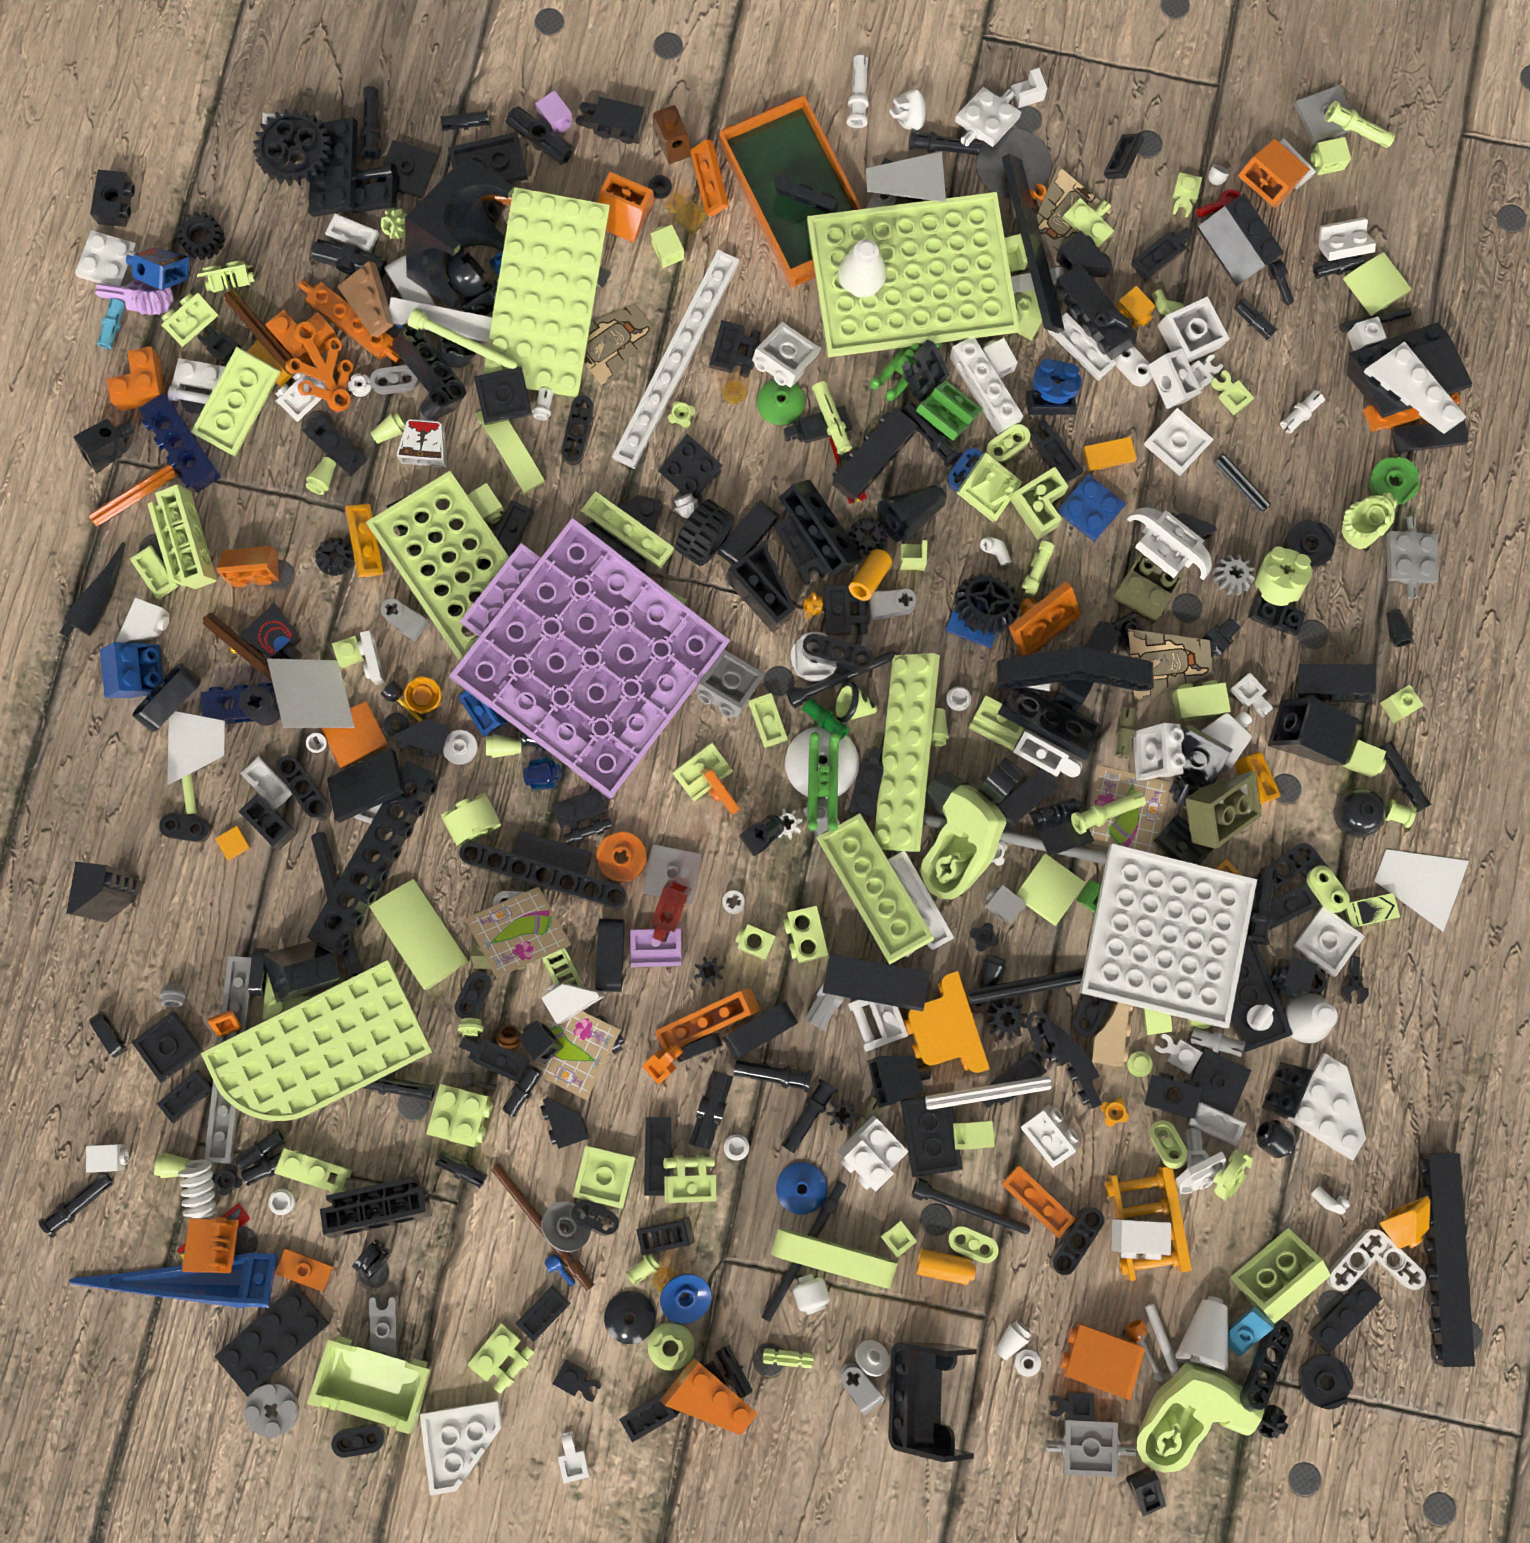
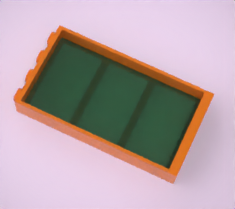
[719,95,862,288]

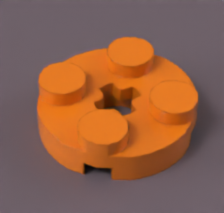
[596,832,647,882]

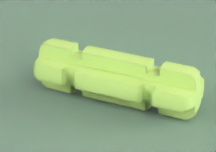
[763,1348,814,1368]

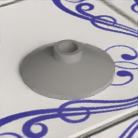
[541,1201,591,1252]

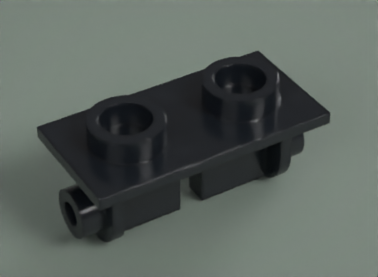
[460,281,498,316]

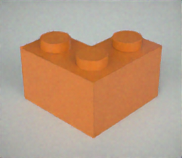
[265,310,338,365]
[107,346,167,411]

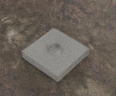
[1294,85,1352,145]
[643,844,702,904]

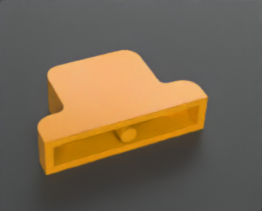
[903,971,990,1073]

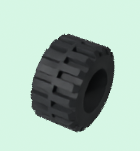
[675,499,734,567]

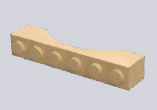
[1089,1001,1133,1067]

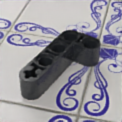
[392,323,467,420]
[978,757,1025,806]

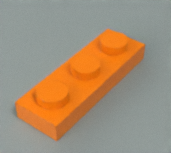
[690,139,729,217]
[1001,1165,1076,1238]

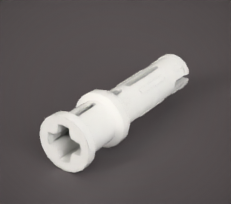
[847,55,869,128]

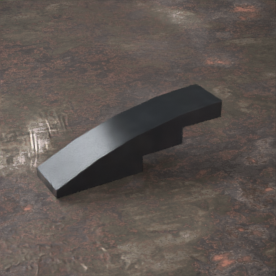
[619,1360,726,1443]

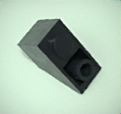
[1056,231,1113,278]
[390,719,450,758]
[540,1098,590,1149]

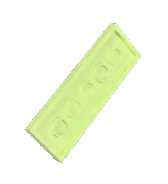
[816,814,934,965]

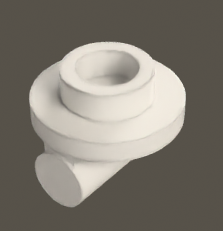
[1247,1004,1274,1031]

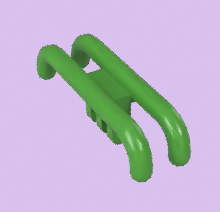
[870,342,943,401]
[807,732,840,832]

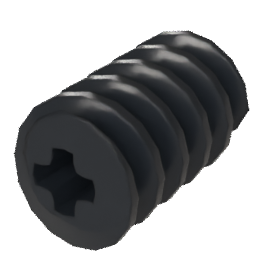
[239,686,280,726]

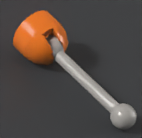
[1124,1319,1164,1382]

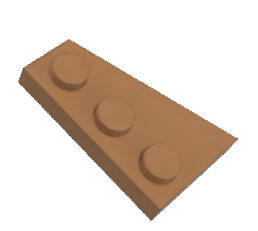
[337,261,394,337]

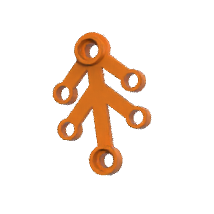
[286,322,353,412]

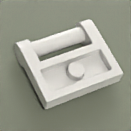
[168,358,225,404]
[848,1000,908,1052]

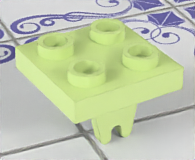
[956,453,1022,522]

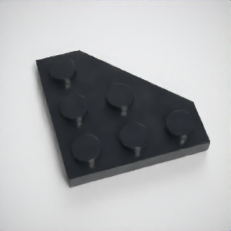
[584,495,662,571]

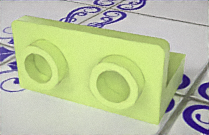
[161,293,218,347]

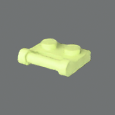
[1021,541,1055,599]

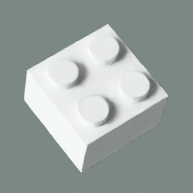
[1157,296,1229,363]

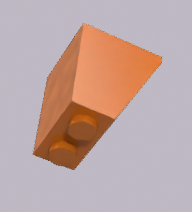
[1059,1322,1145,1400]

